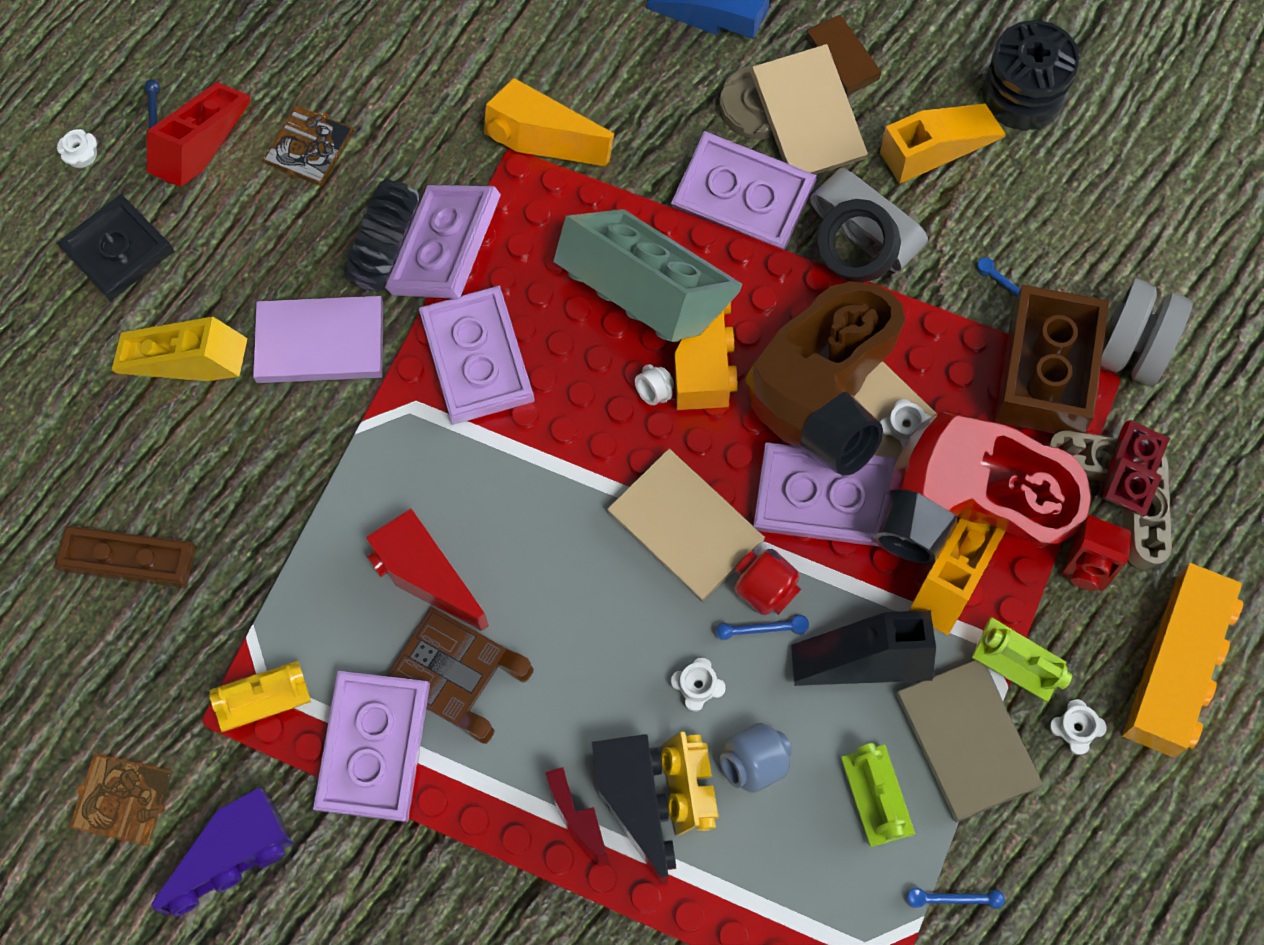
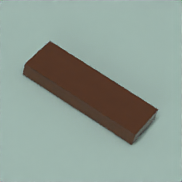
[54,525,197,588]

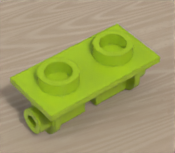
[971,617,1072,702]
[841,743,915,848]

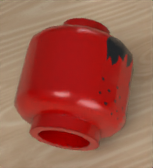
[734,549,802,615]

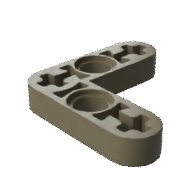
[1044,431,1172,570]

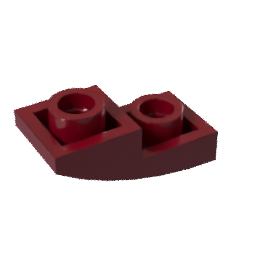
[1103,420,1170,517]

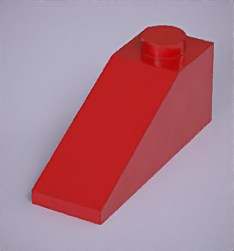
[147,82,251,187]
[366,508,489,631]

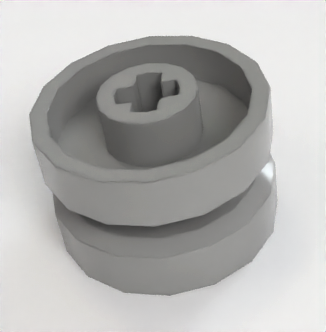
[1101,277,1193,388]

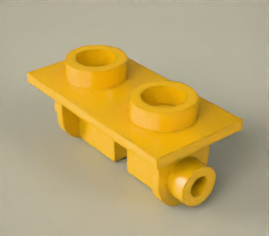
[209,661,311,732]
[660,732,719,836]

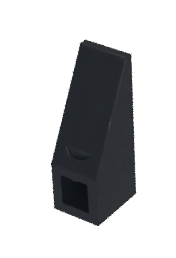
[791,610,936,686]
[592,734,676,884]

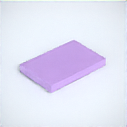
[671,131,817,250]
[385,185,501,299]
[419,286,535,425]
[253,296,383,383]
[754,443,898,546]
[313,671,430,822]

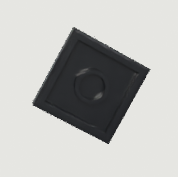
[56,194,175,302]

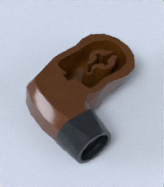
[746,281,905,476]

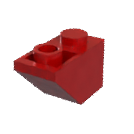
[1061,514,1131,591]

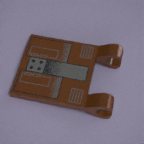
[387,607,534,744]

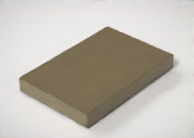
[896,660,1043,822]

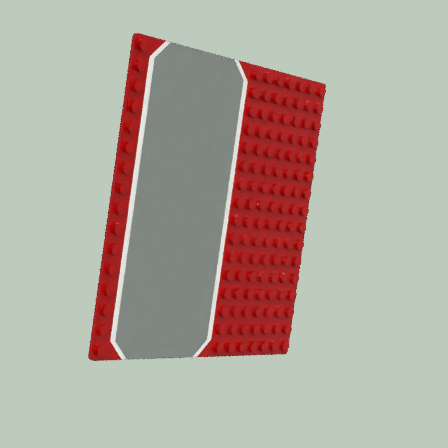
[202,149,1120,945]

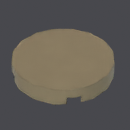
[720,65,774,140]

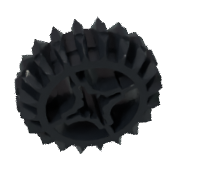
[344,178,419,293]

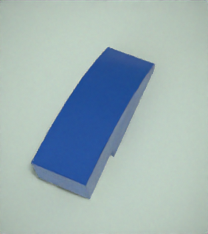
[647,0,770,39]

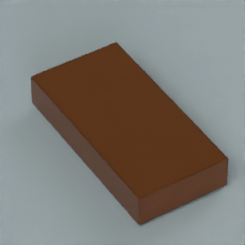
[806,15,881,96]

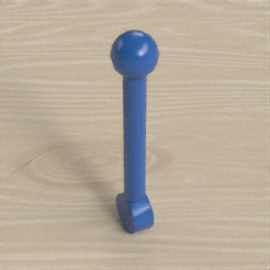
[977,257,1020,297]
[715,615,809,640]
[906,888,1005,909]

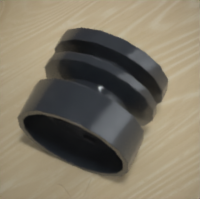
[982,20,1080,131]

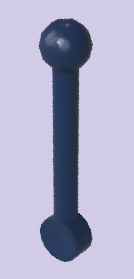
[144,79,160,129]

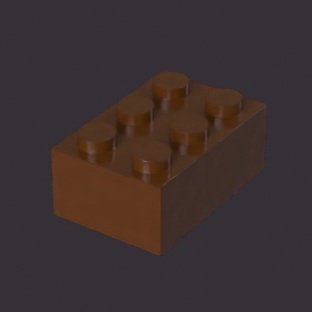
[994,284,1109,434]

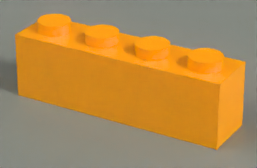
[1122,563,1243,758]

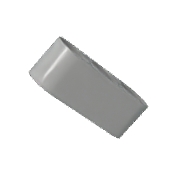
[810,168,928,272]

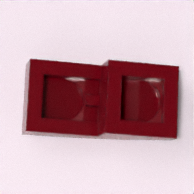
[545,767,609,866]

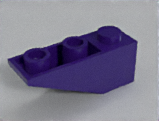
[151,787,294,917]

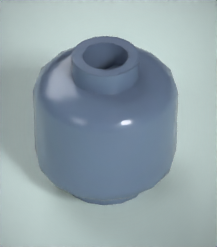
[720,723,792,793]

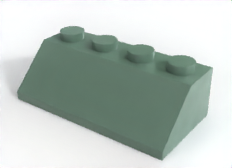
[553,209,742,342]

